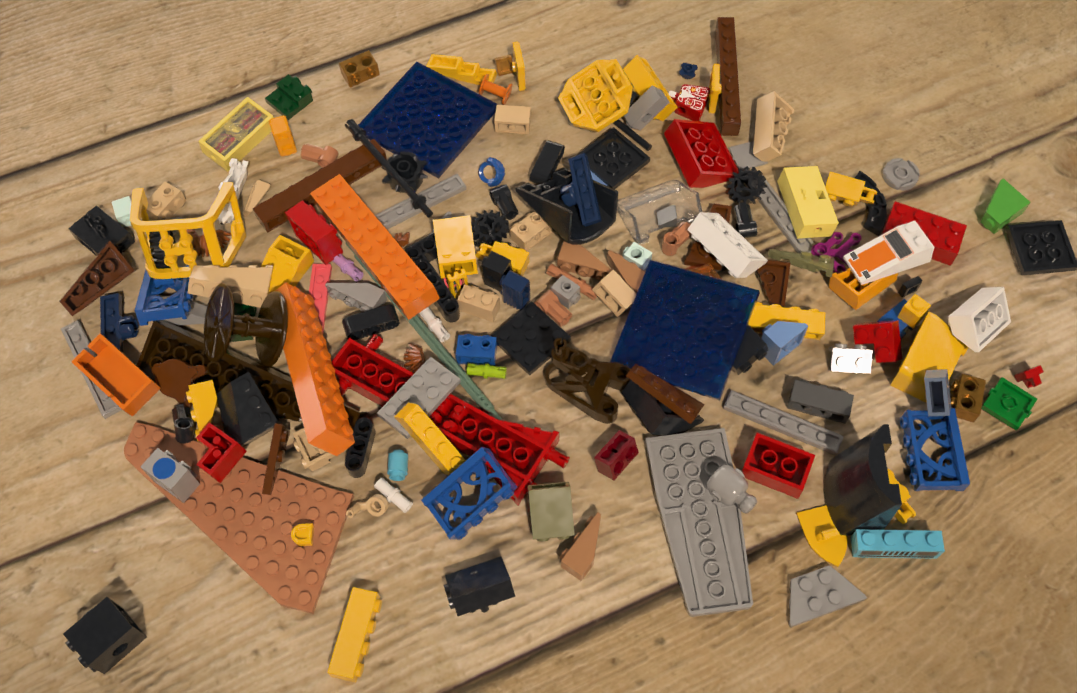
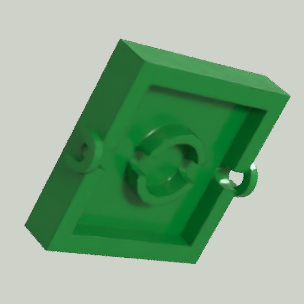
[981,377,1037,431]

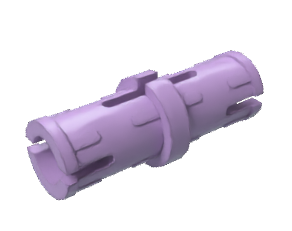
[333,254,363,282]

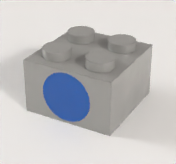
[141,448,200,503]

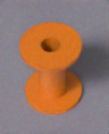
[479,74,512,105]

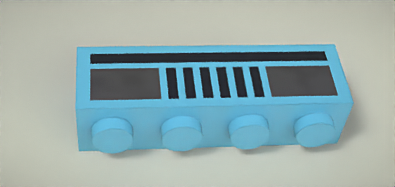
[850,529,945,559]

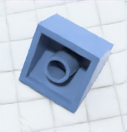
[761,321,808,366]

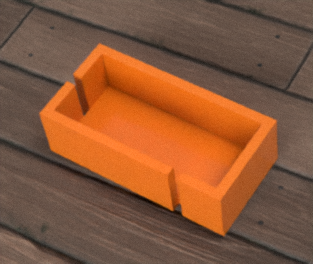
[71,334,161,417]

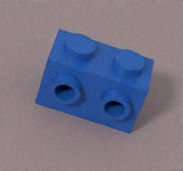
[456,334,497,366]

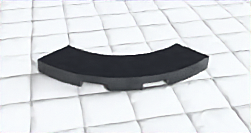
[855,171,887,236]

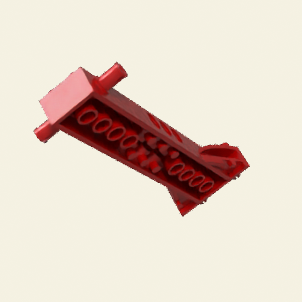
[331,334,570,506]

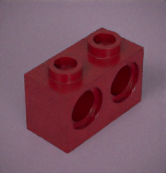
[594,430,639,481]

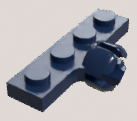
[560,153,602,227]
[100,293,139,353]

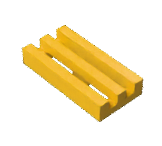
[447,269,468,298]

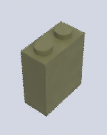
[528,482,575,542]

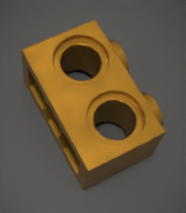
[339,50,380,88]
[950,374,986,423]

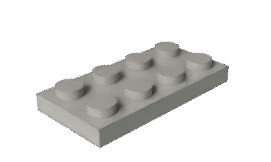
[377,357,461,439]

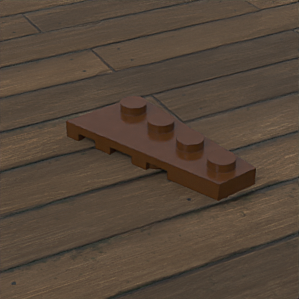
[684,204,732,270]
[626,364,705,424]

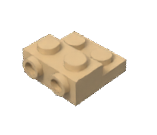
[293,428,346,472]

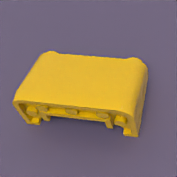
[890,311,968,403]

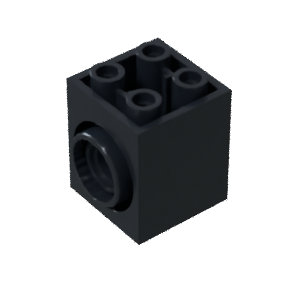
[63,597,147,674]

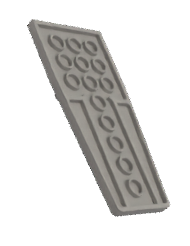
[645,428,753,617]

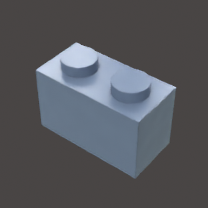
[924,369,951,416]

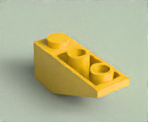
[186,380,218,441]

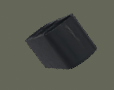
[530,140,565,184]
[342,305,400,340]
[345,418,376,478]

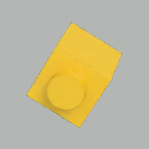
[898,294,931,328]

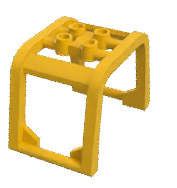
[130,182,246,279]

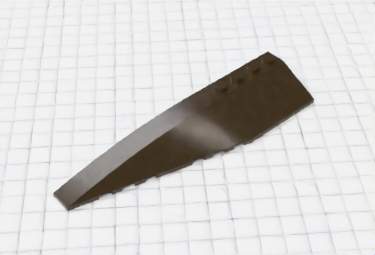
[137,321,361,430]

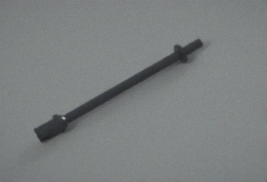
[345,119,433,218]

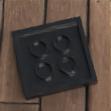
[576,127,650,189]
[1006,220,1077,276]
[491,301,571,376]

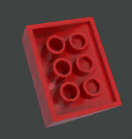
[664,119,739,188]

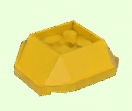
[558,59,633,132]

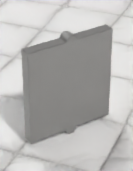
[729,141,768,170]

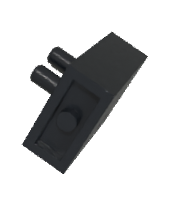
[68,205,135,256]
[701,306,768,375]
[443,556,515,616]

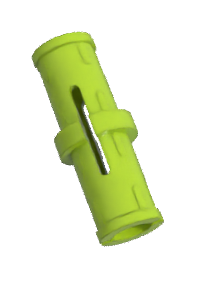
[467,363,507,379]

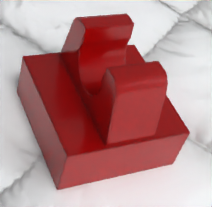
[1014,365,1044,389]

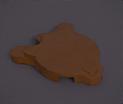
[152,359,208,409]

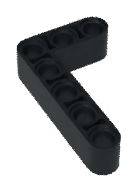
[405,233,460,323]

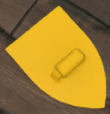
[796,505,847,567]

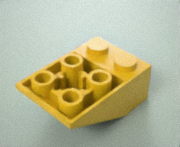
[433,215,478,279]
[261,235,314,294]

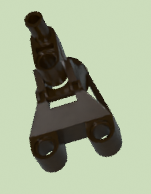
[545,338,630,424]

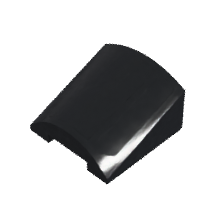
[516,168,619,245]
[824,424,902,535]

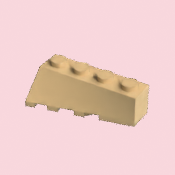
[753,91,794,162]
[188,265,273,308]

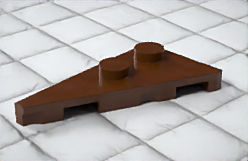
[756,260,791,308]
[262,423,290,495]

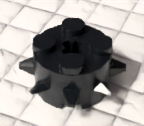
[381,152,428,193]

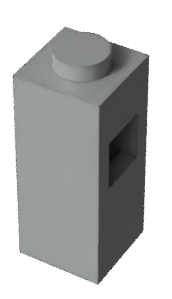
[624,86,670,131]

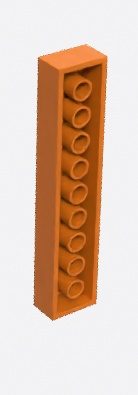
[310,174,440,320]
[276,282,355,456]

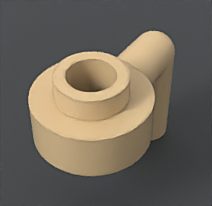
[346,494,388,518]

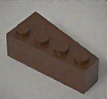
[59,241,135,316]

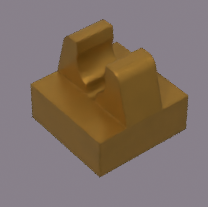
[494,55,514,76]

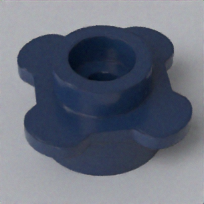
[679,63,698,79]

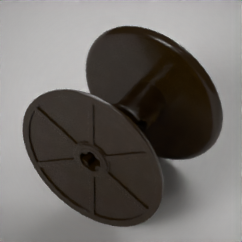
[204,283,288,367]

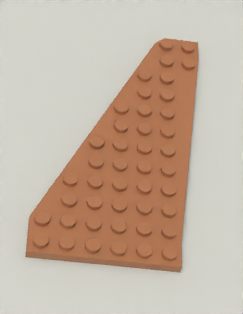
[124,422,354,614]

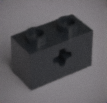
[481,251,512,292]

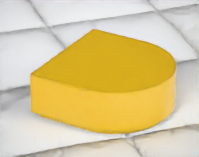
[291,523,314,546]

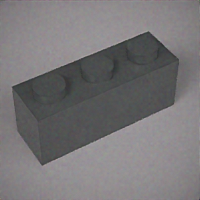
[787,380,854,424]

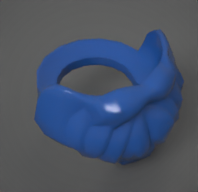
[478,157,505,187]

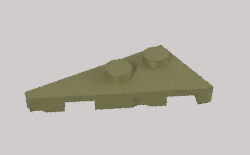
[768,249,835,277]

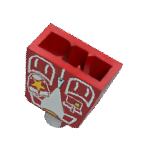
[669,84,710,121]

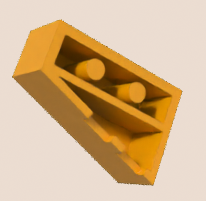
[829,268,898,310]

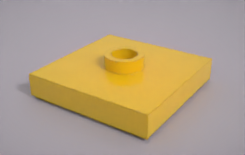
[512,42,526,91]
[708,64,721,113]

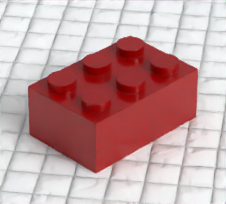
[285,200,343,265]
[742,433,815,499]

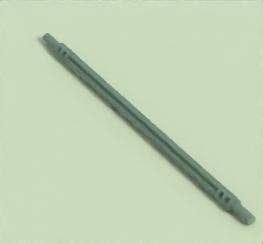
[346,243,504,421]

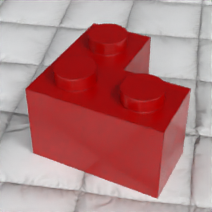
[853,320,902,363]
[196,422,247,483]

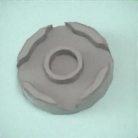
[883,158,920,191]

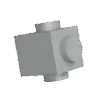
[551,275,581,309]

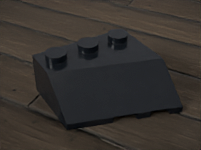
[217,372,282,447]
[621,380,704,435]

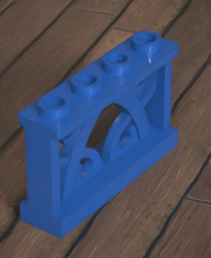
[135,265,193,326]
[900,408,970,491]
[421,447,517,540]

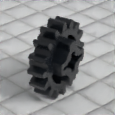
[727,166,767,205]
[471,210,509,245]

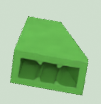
[981,178,1030,234]

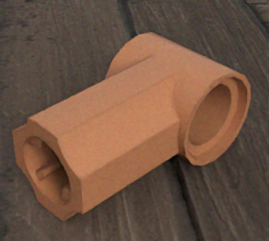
[301,144,339,168]
[661,222,692,256]
[534,290,572,327]

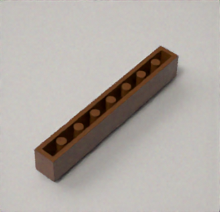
[715,17,741,136]
[253,139,387,233]

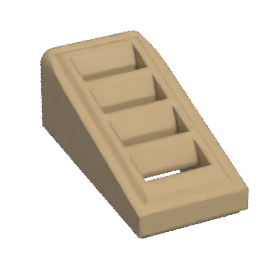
[243,180,271,217]

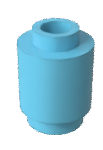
[387,450,408,481]

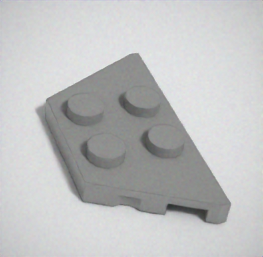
[789,565,867,628]

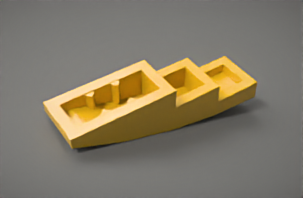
[426,54,497,85]

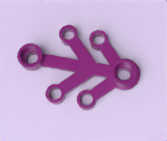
[811,232,862,274]

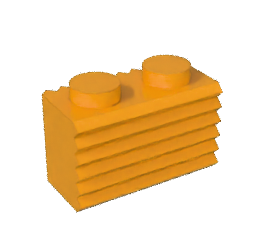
[269,115,297,156]

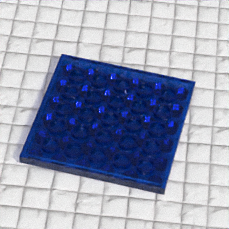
[358,61,498,179]
[610,260,760,401]

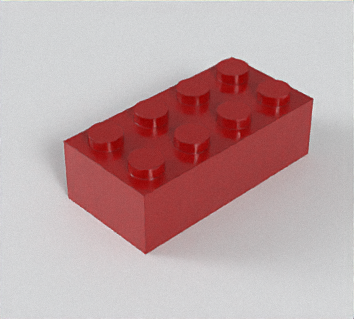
[882,201,967,266]

